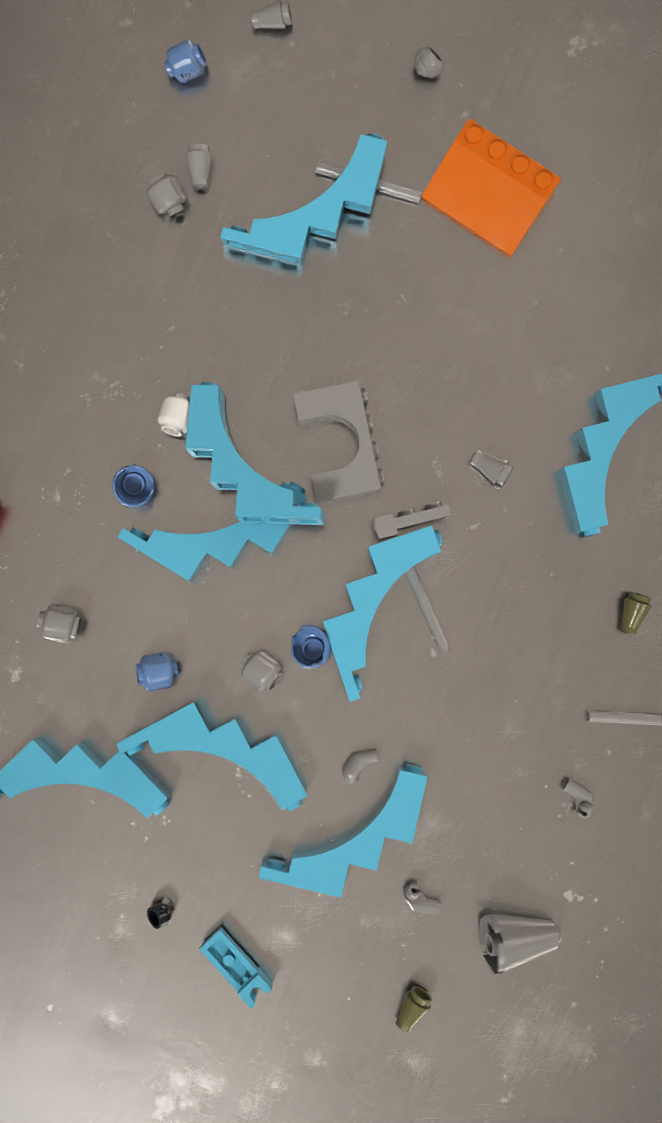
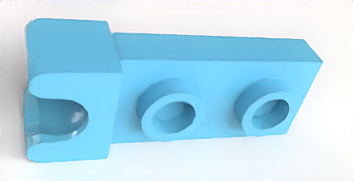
[199,927,273,1008]

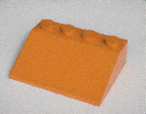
[421,118,562,257]

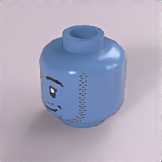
[164,40,207,83]
[136,652,178,691]

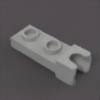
[372,501,452,541]

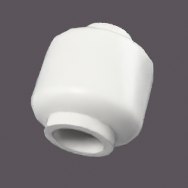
[158,393,190,437]

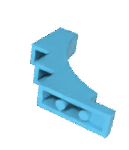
[220,133,388,265]
[558,374,662,537]
[185,382,325,525]
[117,481,307,582]
[323,525,443,702]
[116,702,307,811]
[0,737,171,818]
[258,764,428,898]

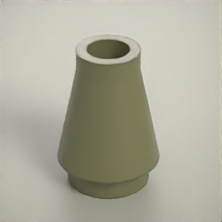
[620,591,652,634]
[395,986,432,1033]

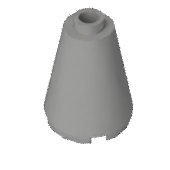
[479,914,562,974]

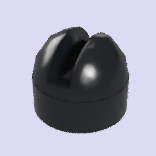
[147,903,172,929]

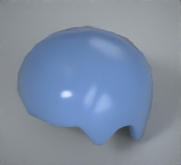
[112,464,155,507]
[291,625,332,669]

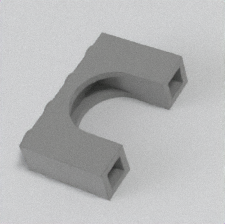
[293,381,385,505]

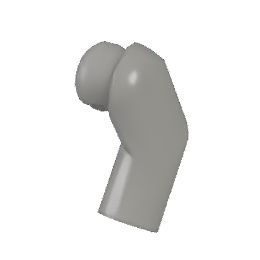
[342,750,378,784]
[562,777,594,819]
[404,884,441,915]

